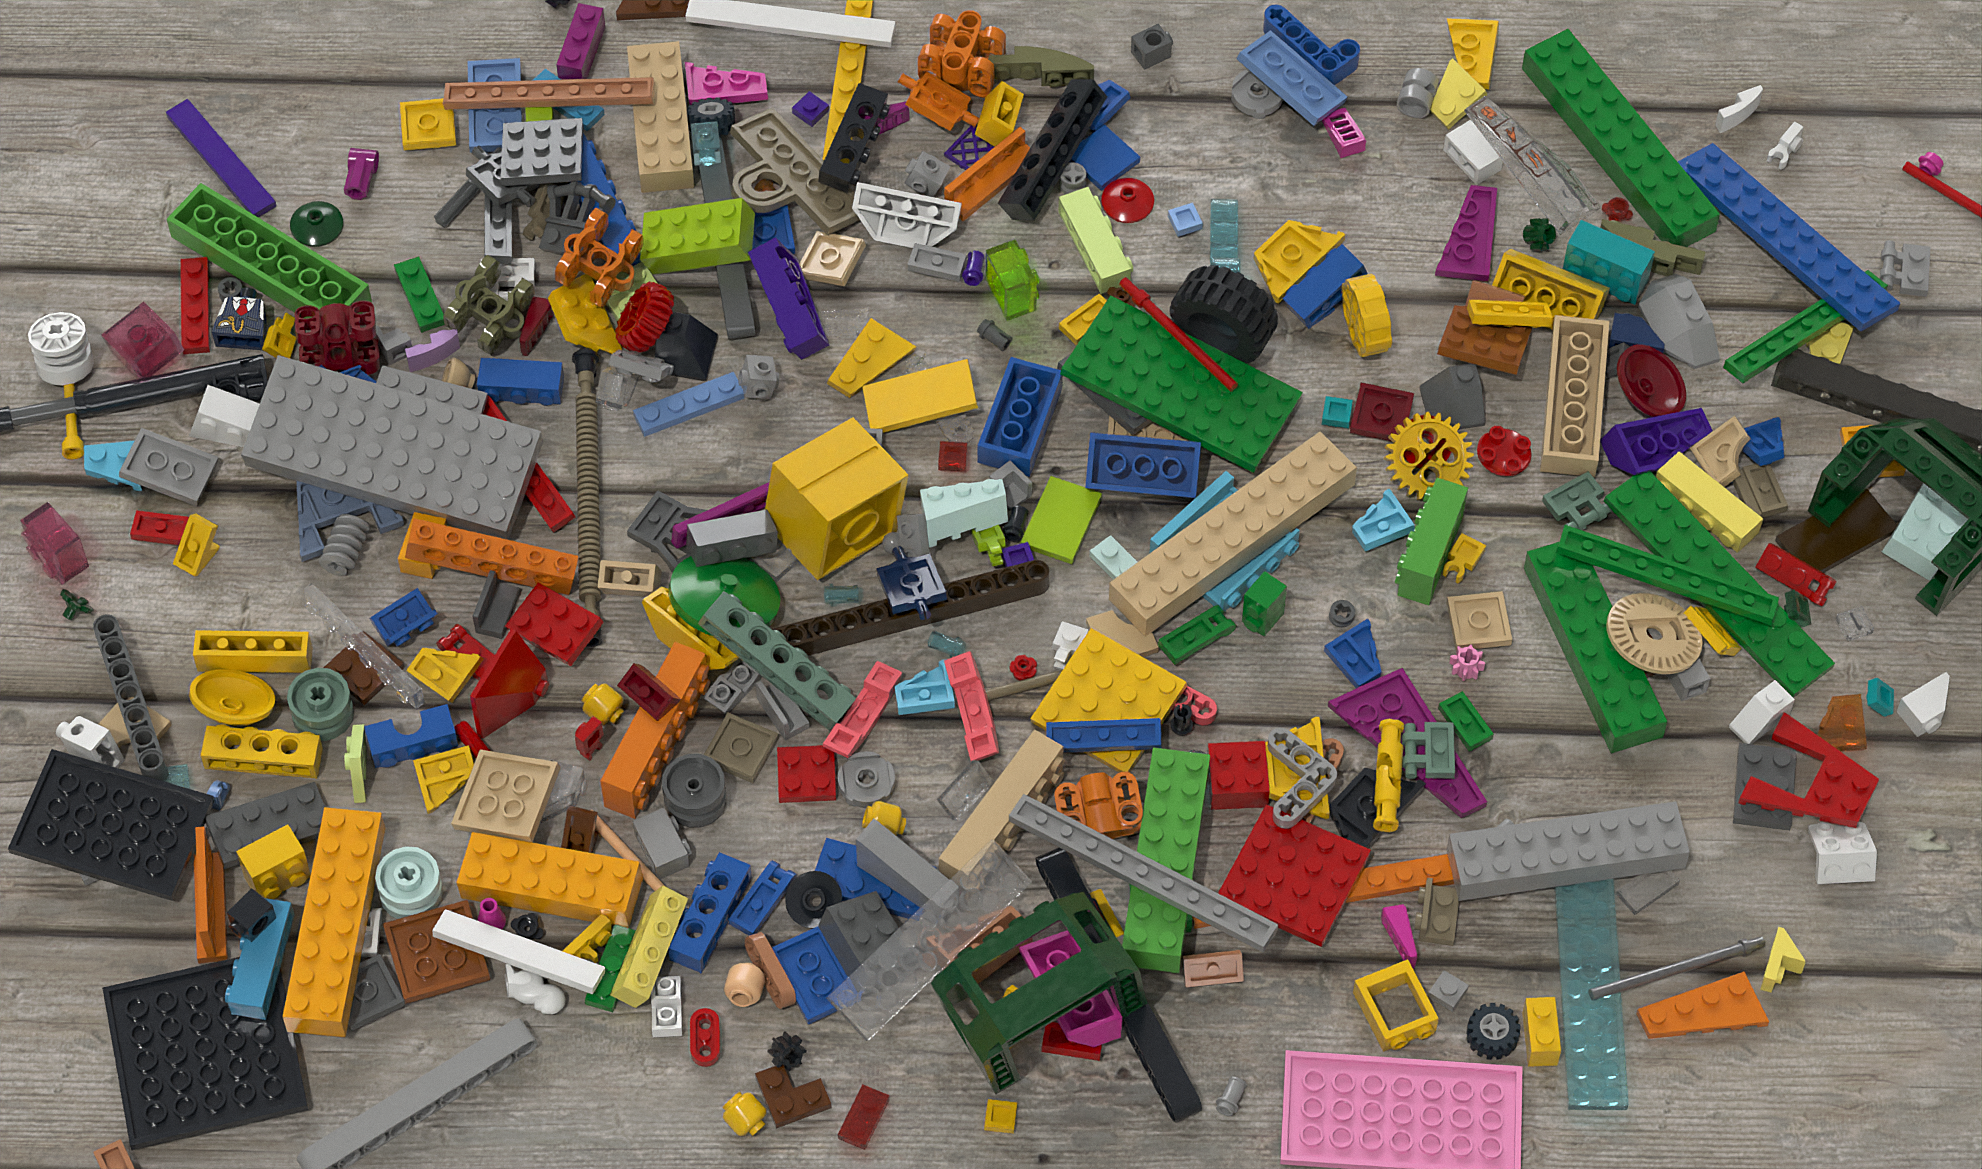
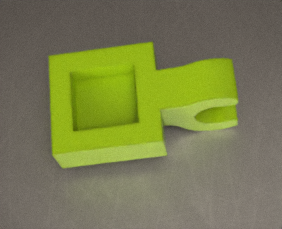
[971,525,1006,567]

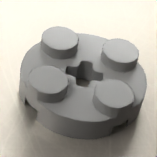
[1231,69,1283,119]
[838,751,895,807]

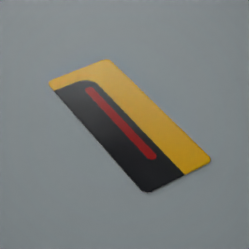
[1089,889,1124,938]

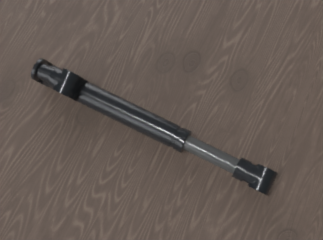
[0,354,268,432]

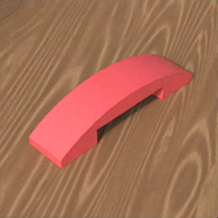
[944,651,999,763]
[823,661,902,758]

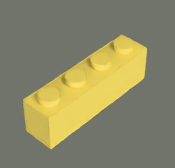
[1656,452,1763,553]

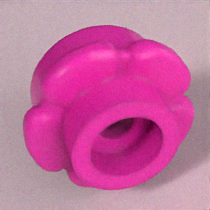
[1918,152,1944,176]

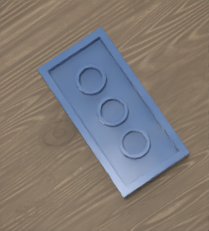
[1236,30,1348,126]
[468,58,522,153]

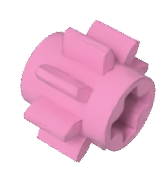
[1449,645,1485,681]

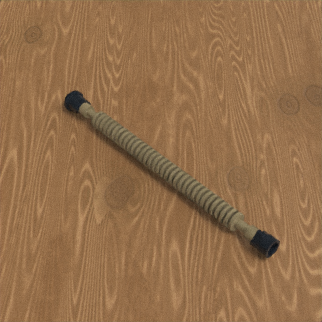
[572,347,602,647]

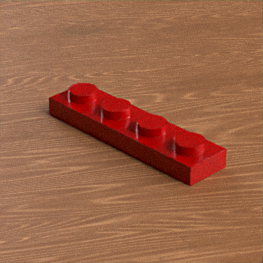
[181,257,210,355]

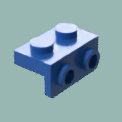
[369,588,438,647]

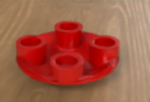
[1477,425,1531,476]

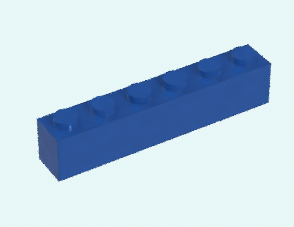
[568,133,641,266]

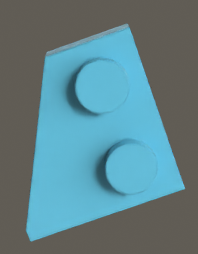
[84,441,142,491]
[1352,489,1415,552]
[895,659,955,715]

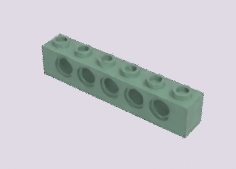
[698,591,856,731]

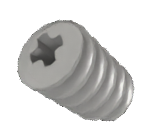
[319,514,370,576]

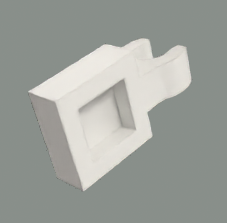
[1767,122,1803,169]
[1052,621,1088,670]

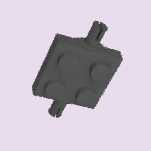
[466,145,540,207]

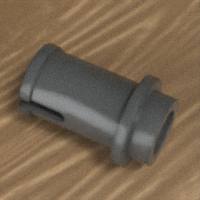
[977,319,1012,351]

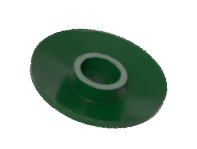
[290,201,344,247]

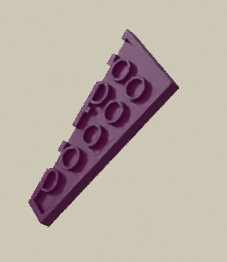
[1328,668,1487,819]

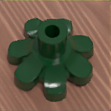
[60,589,94,620]

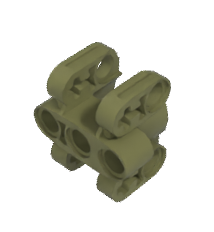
[443,255,535,355]

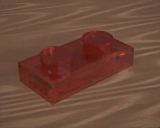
[838,1084,890,1150]

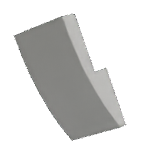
[703,658,762,714]

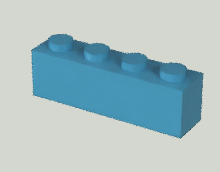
[225,898,295,1020]

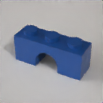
[364,704,458,768]

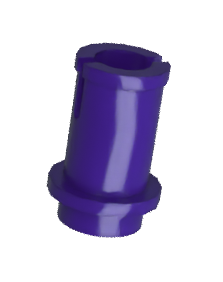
[962,250,985,286]

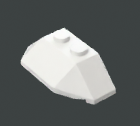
[852,182,962,248]

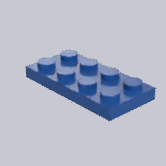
[815,838,937,922]

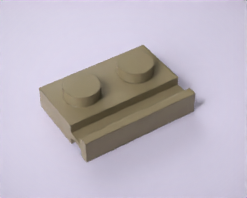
[1732,463,1788,518]

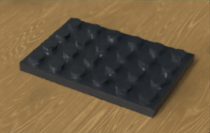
[8,749,214,901]

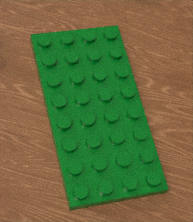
[1060,295,1303,473]

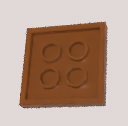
[1437,305,1533,375]
[383,900,490,1004]

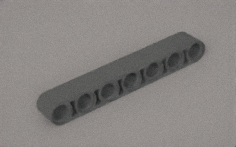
[93,614,168,781]

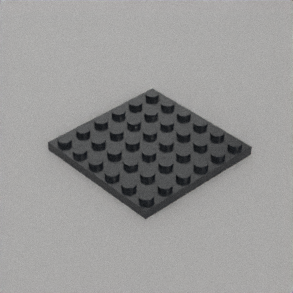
[102,957,309,1150]

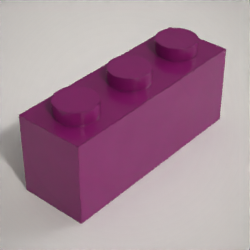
[556,3,606,80]

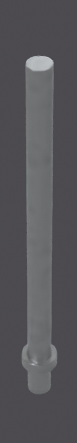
[1588,936,1765,1001]

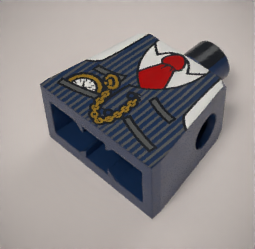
[212,287,267,351]

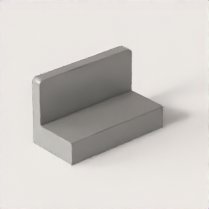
[755,680,809,741]

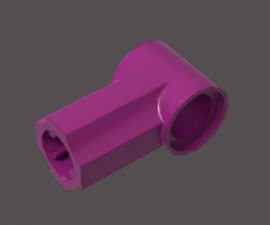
[344,147,379,200]

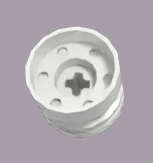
[28,312,94,385]

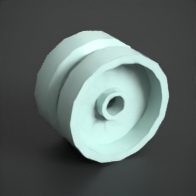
[375,847,443,919]

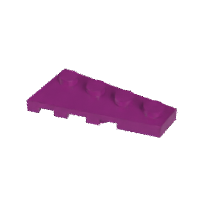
[1435,185,1497,282]

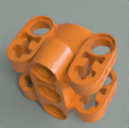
[918,10,1006,98]
[555,207,643,308]
[1055,772,1143,839]

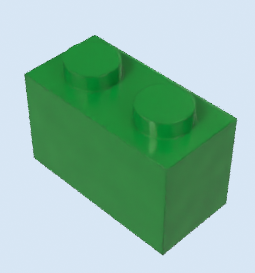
[1242,571,1287,637]

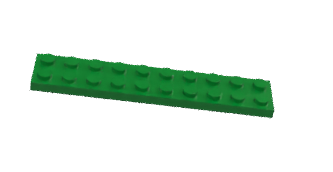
[1603,471,1835,698]

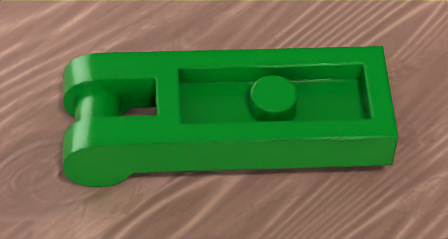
[1157,605,1237,665]

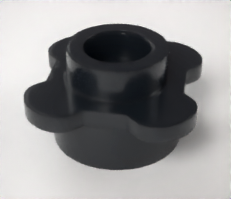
[511,913,544,940]

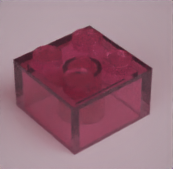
[101,301,184,379]
[20,502,89,585]

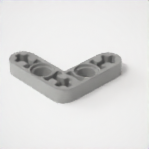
[1267,728,1337,828]

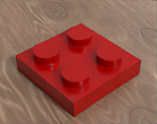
[777,745,836,803]

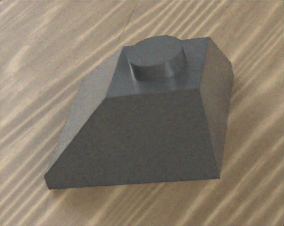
[1419,363,1485,430]

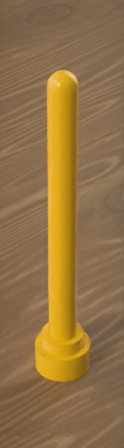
[61,383,84,460]

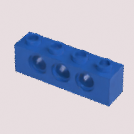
[668,852,752,973]

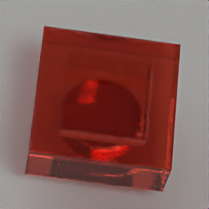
[938,441,967,472]

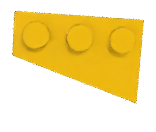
[1447,18,1499,89]
[827,318,916,398]

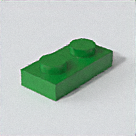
[1438,691,1494,752]

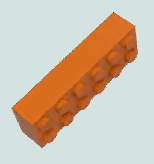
[600,642,710,819]

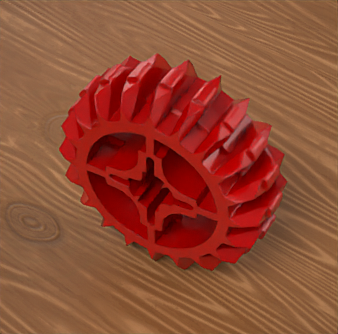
[615,281,674,353]

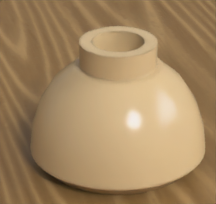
[442,357,475,389]

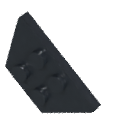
[1329,768,1426,849]

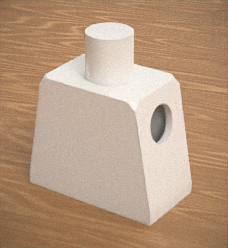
[56,716,125,768]

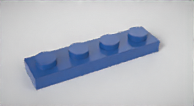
[1046,718,1162,753]

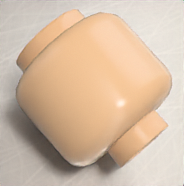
[724,963,765,1007]

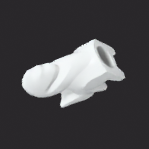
[505,964,565,1014]

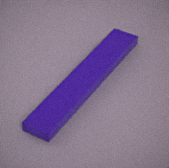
[166,99,276,217]

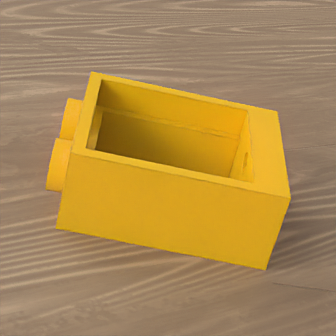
[1353,959,1439,1052]

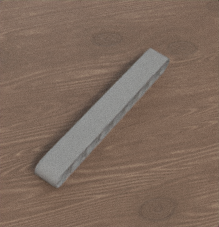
[297,1019,538,1169]

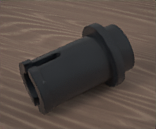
[1003,505,1029,542]
[1170,704,1193,736]

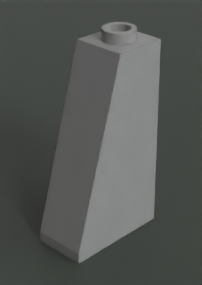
[856,818,959,921]

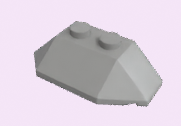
[1638,274,1720,369]

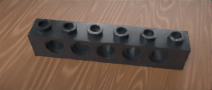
[998,79,1108,221]

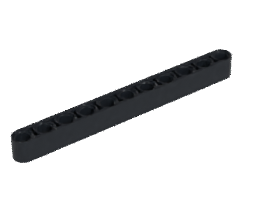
[1035,847,1202,1123]

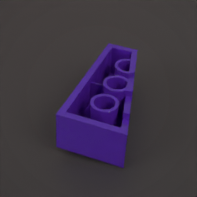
[748,237,829,360]

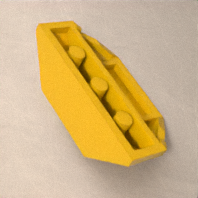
[642,587,739,670]

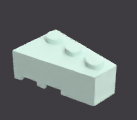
[920,479,1008,548]

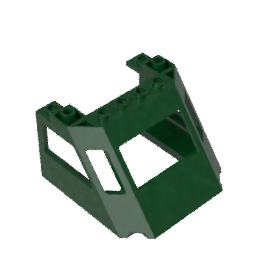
[1808,418,1982,616]
[931,892,1147,1095]

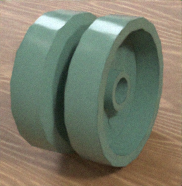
[287,668,354,741]

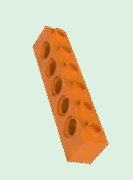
[405,518,578,595]

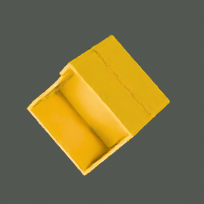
[765,417,909,580]

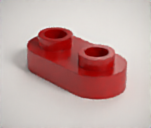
[690,1008,720,1067]

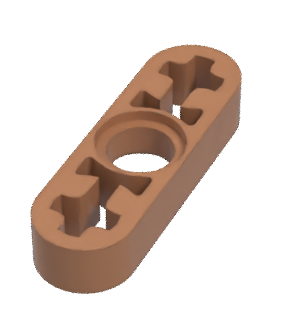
[745,932,796,1009]

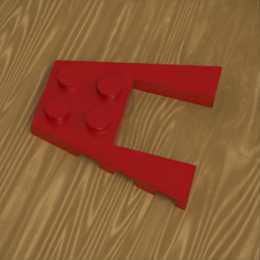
[1738,712,1879,828]

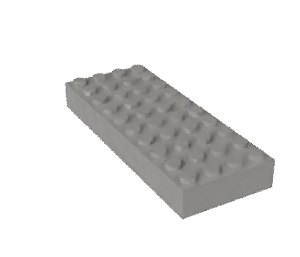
[241,355,543,540]

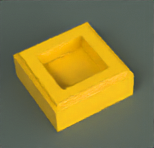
[984,1099,1017,1134]

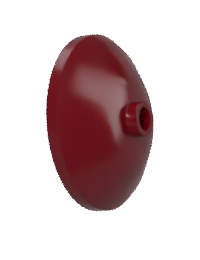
[1617,344,1686,417]

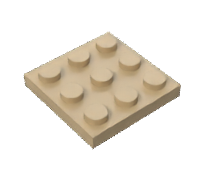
[451,750,561,842]

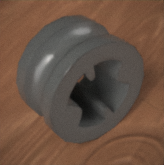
[218,277,242,302]
[1329,600,1355,628]

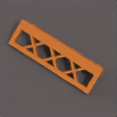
[944,127,1030,221]

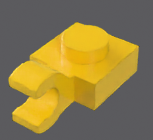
[262,312,296,359]

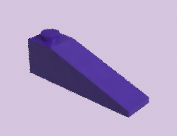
[1600,408,1713,475]

